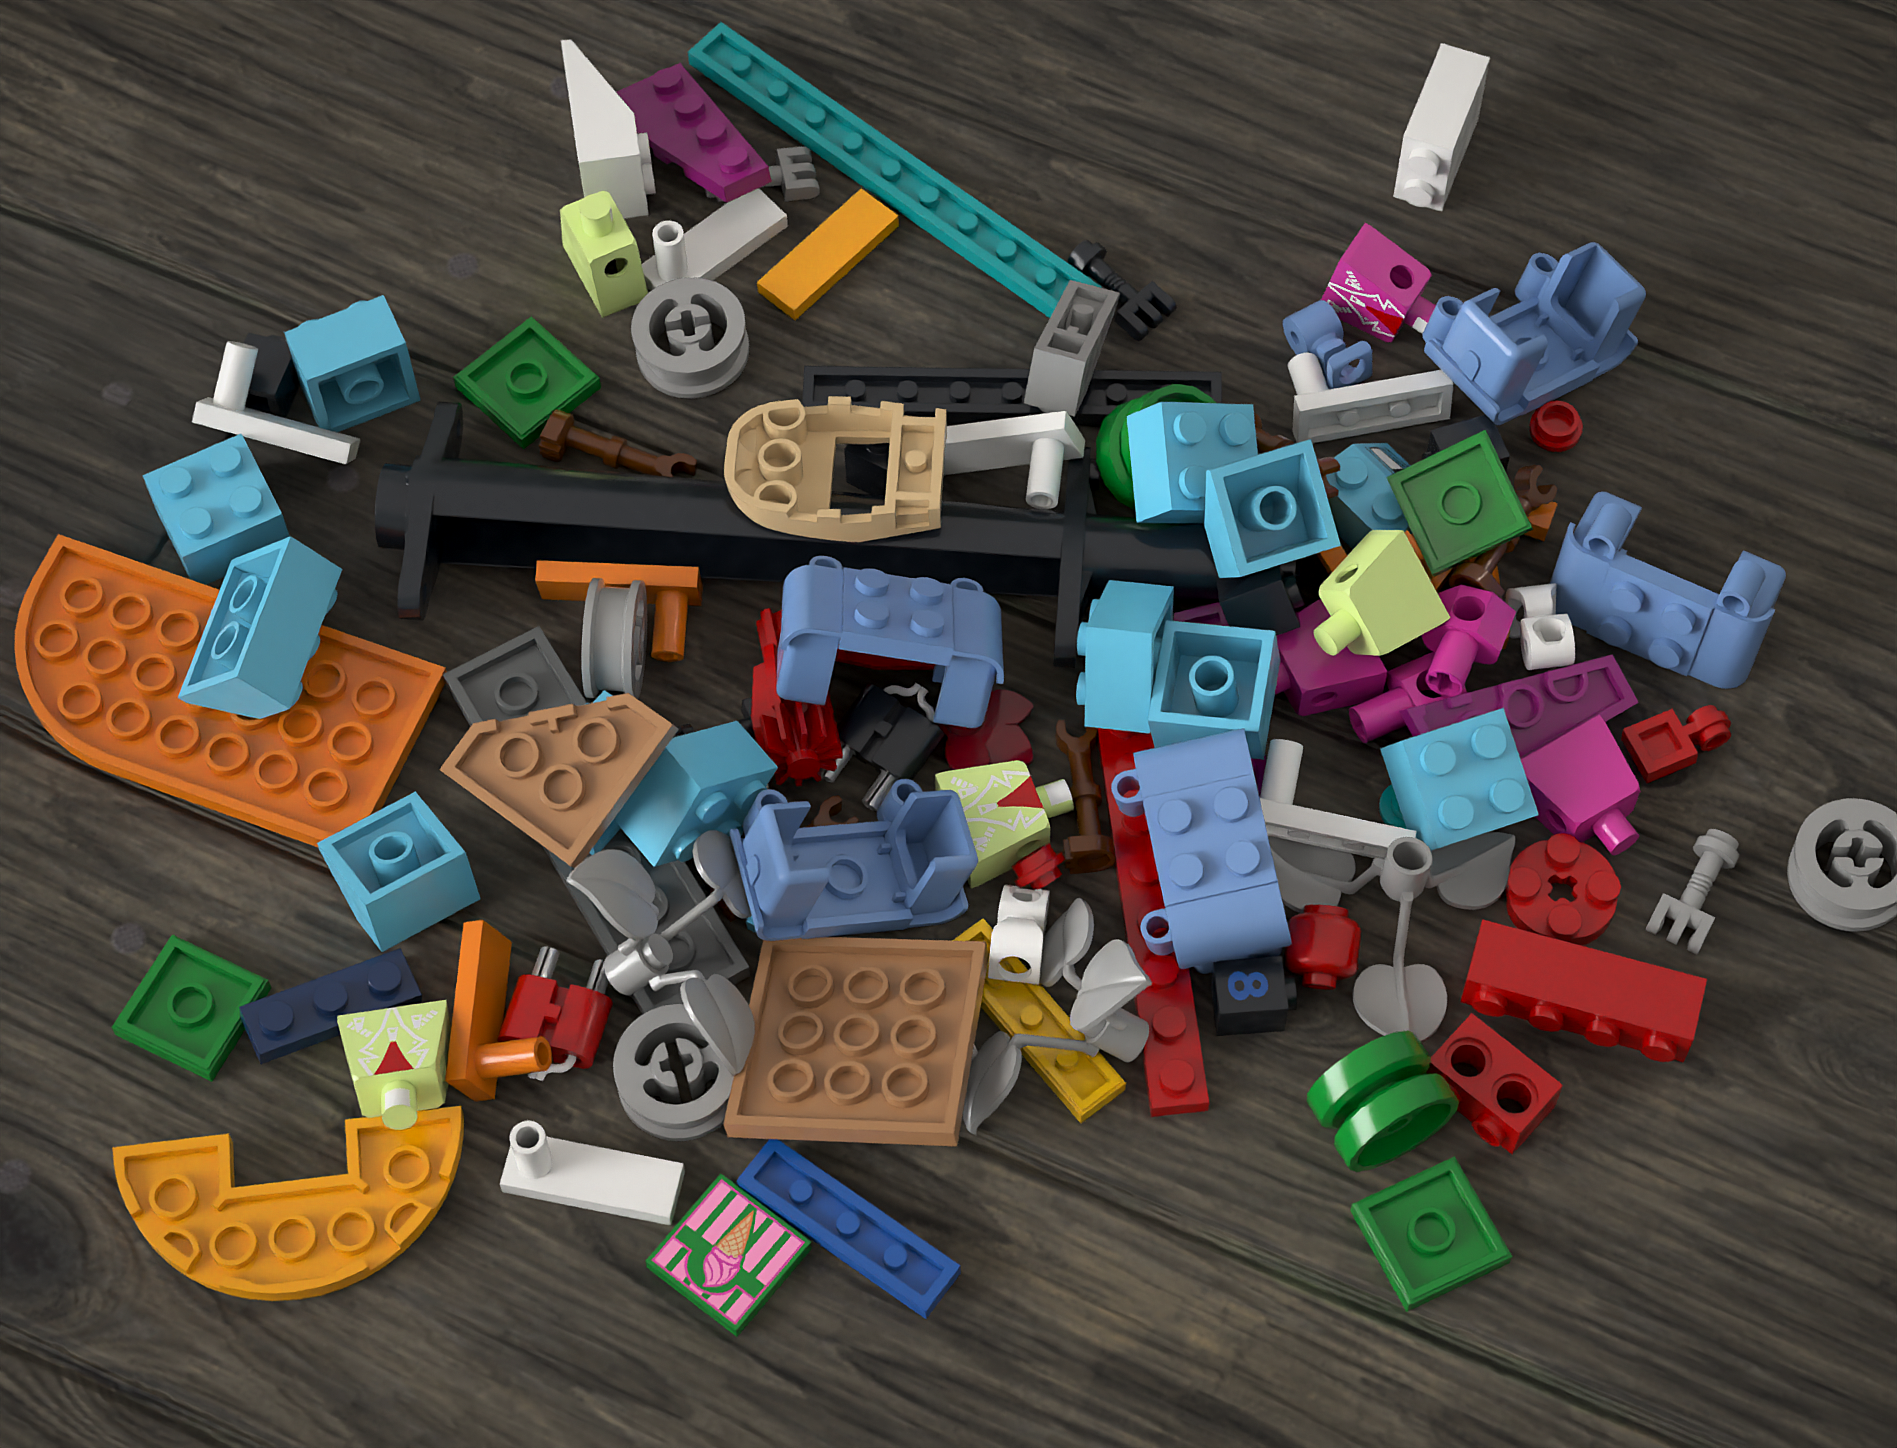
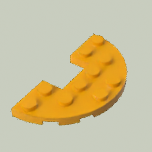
[112,1106,464,1301]

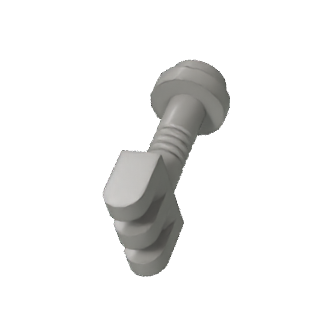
[705,147,820,202]
[1646,829,1739,955]

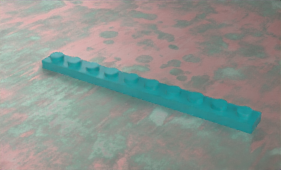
[688,22,1102,318]

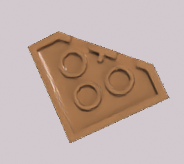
[439,693,679,868]

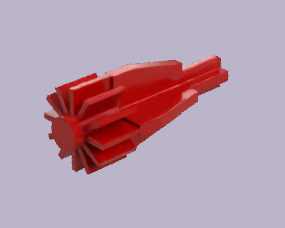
[751,608,843,786]

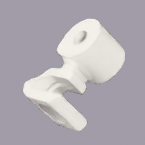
[1506,583,1575,670]
[988,885,1050,985]

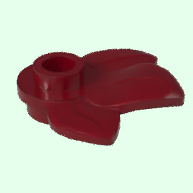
[937,689,1033,770]

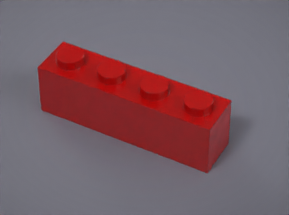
[1460,919,1707,1062]

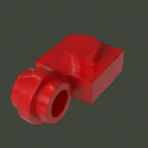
[1621,705,1731,784]

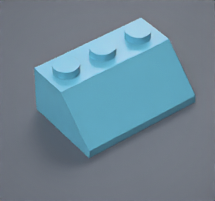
[178,536,342,719]

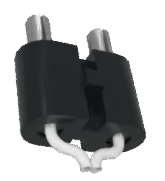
[820,683,945,811]

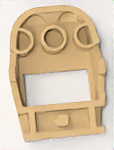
[724,396,947,543]

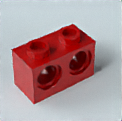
[1426,1013,1563,1155]

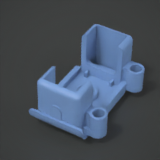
[1423,242,1646,425]
[1550,491,1786,689]
[776,556,1004,728]
[1111,728,1292,974]
[730,779,978,941]

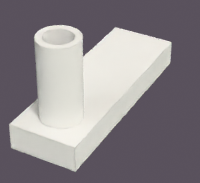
[642,188,788,291]
[192,341,360,464]
[1288,353,1453,444]
[944,411,1085,509]
[1260,739,1417,860]
[500,1121,685,1225]

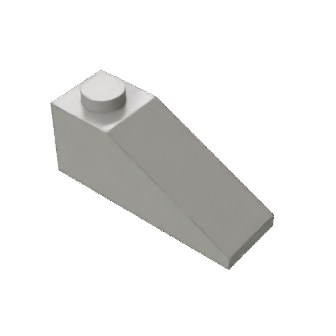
[1024,280,1120,417]

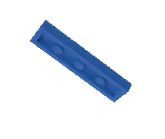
[737,1139,961,1319]

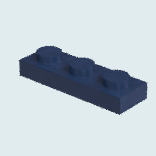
[239,948,422,1064]

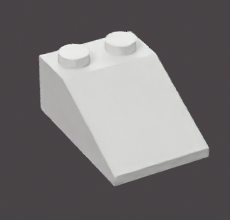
[561,40,656,218]

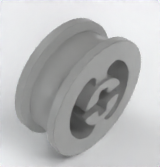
[631,277,750,398]
[582,578,647,699]
[1787,798,1897,931]
[613,1004,734,1141]

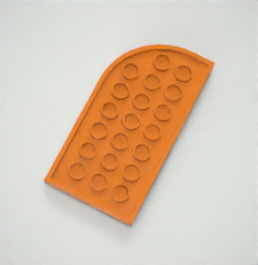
[15,534,447,847]

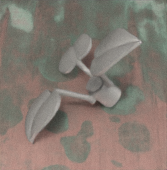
[566,830,755,1077]
[1268,831,1515,1043]
[963,898,1152,1136]

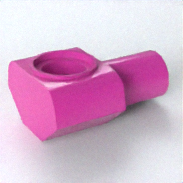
[1422,585,1516,696]
[1349,652,1467,743]

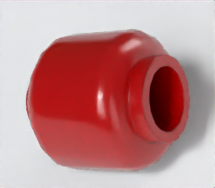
[1284,904,1361,990]

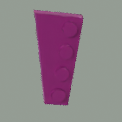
[616,63,772,203]
[1399,654,1639,759]

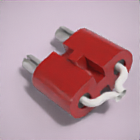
[497,946,613,1081]

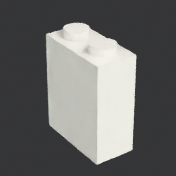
[1393,43,1490,211]

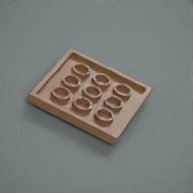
[724,937,989,1146]

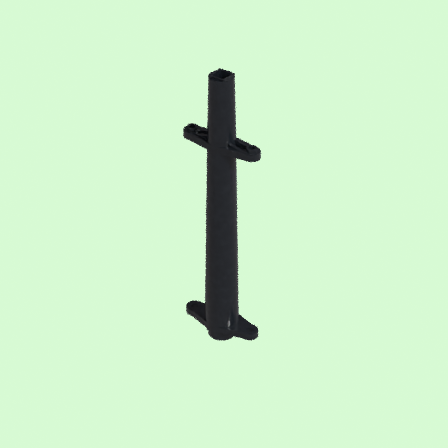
[375,401,1301,668]

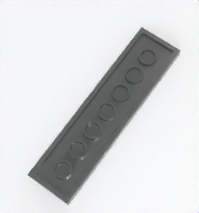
[443,626,751,1015]

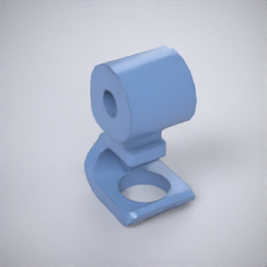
[1283,300,1372,390]

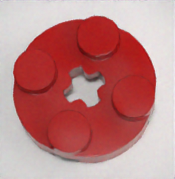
[1505,833,1621,946]

